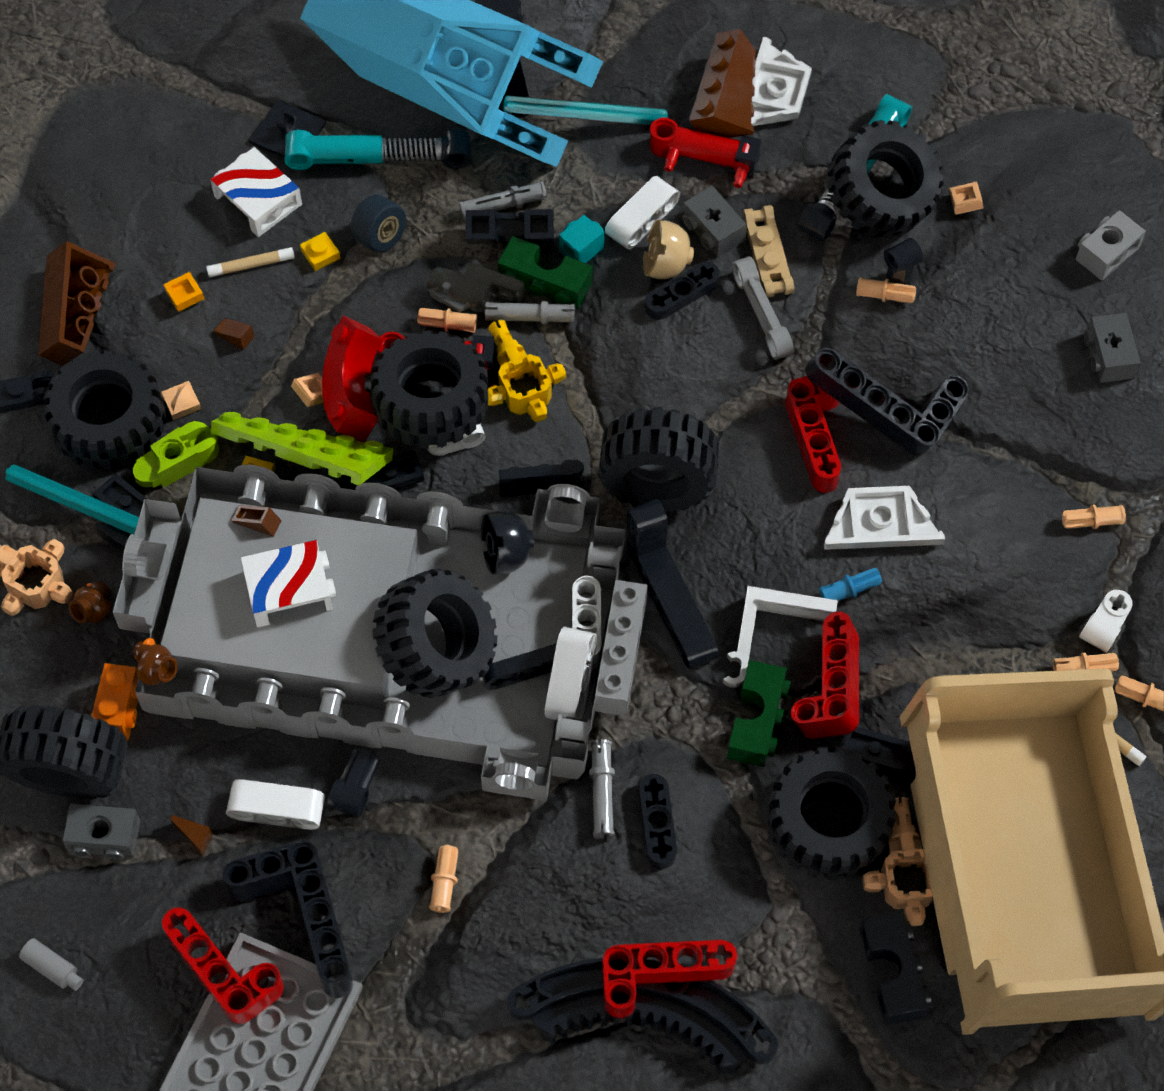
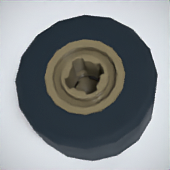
[350,194,406,252]

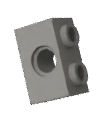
[1076,210,1146,280]

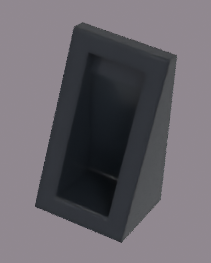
[95,523,131,553]

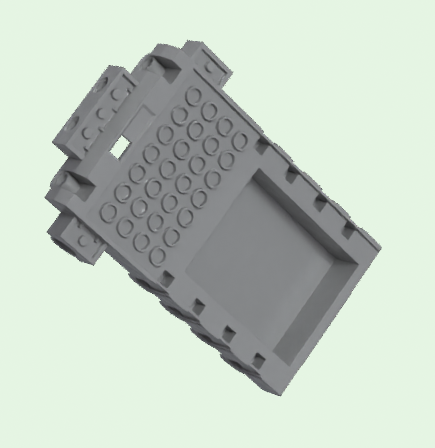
[113,465,647,801]

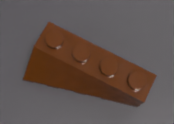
[689,29,756,138]
[38,241,116,366]

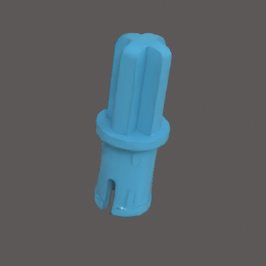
[819,568,882,601]

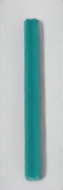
[503,95,668,125]
[5,465,139,534]

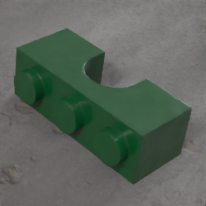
[498,236,593,309]
[727,660,791,767]

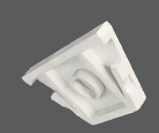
[751,37,812,126]
[824,486,945,550]

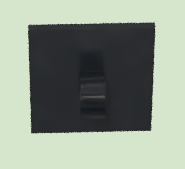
[249,100,327,158]

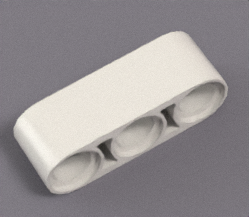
[605,176,680,250]
[572,576,601,671]
[545,627,597,721]
[226,780,325,830]

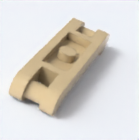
[743,205,794,298]

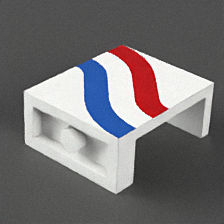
[210,147,302,237]
[241,540,337,628]

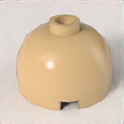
[643,220,694,279]

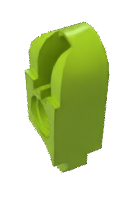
[133,421,220,488]

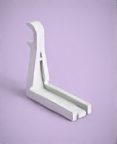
[723,586,838,688]

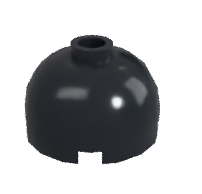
[481,512,535,575]

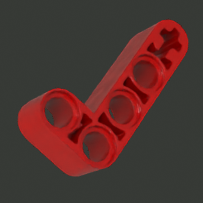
[785,376,841,493]
[791,612,859,739]
[162,907,284,1024]
[603,940,737,1018]

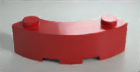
[322,315,383,442]

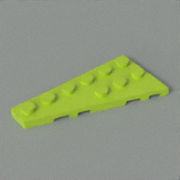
[211,412,393,486]

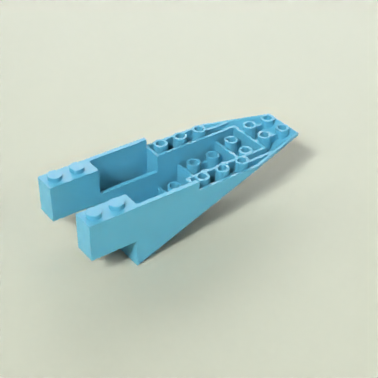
[300,0,603,167]

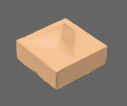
[949,182,984,215]
[291,372,323,407]
[161,381,201,420]

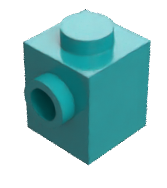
[559,215,604,263]

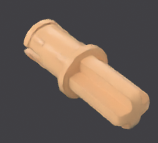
[856,277,916,303]
[417,308,477,333]
[1062,505,1126,529]
[1053,653,1119,671]
[1115,676,1164,711]
[429,845,458,913]

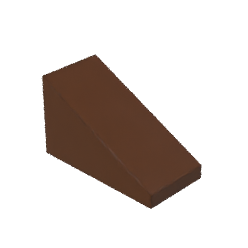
[214,318,254,350]
[231,504,282,537]
[170,815,213,856]

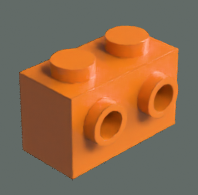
[91,663,138,741]

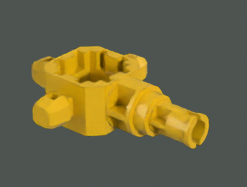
[488,320,566,422]

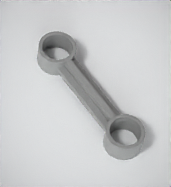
[732,256,794,360]

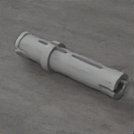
[459,181,547,220]
[485,301,575,325]
[589,739,615,839]

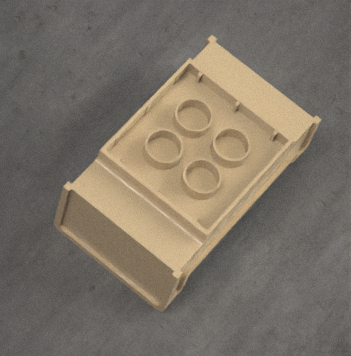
[899,669,1164,1035]

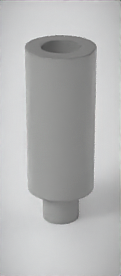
[19,938,83,991]

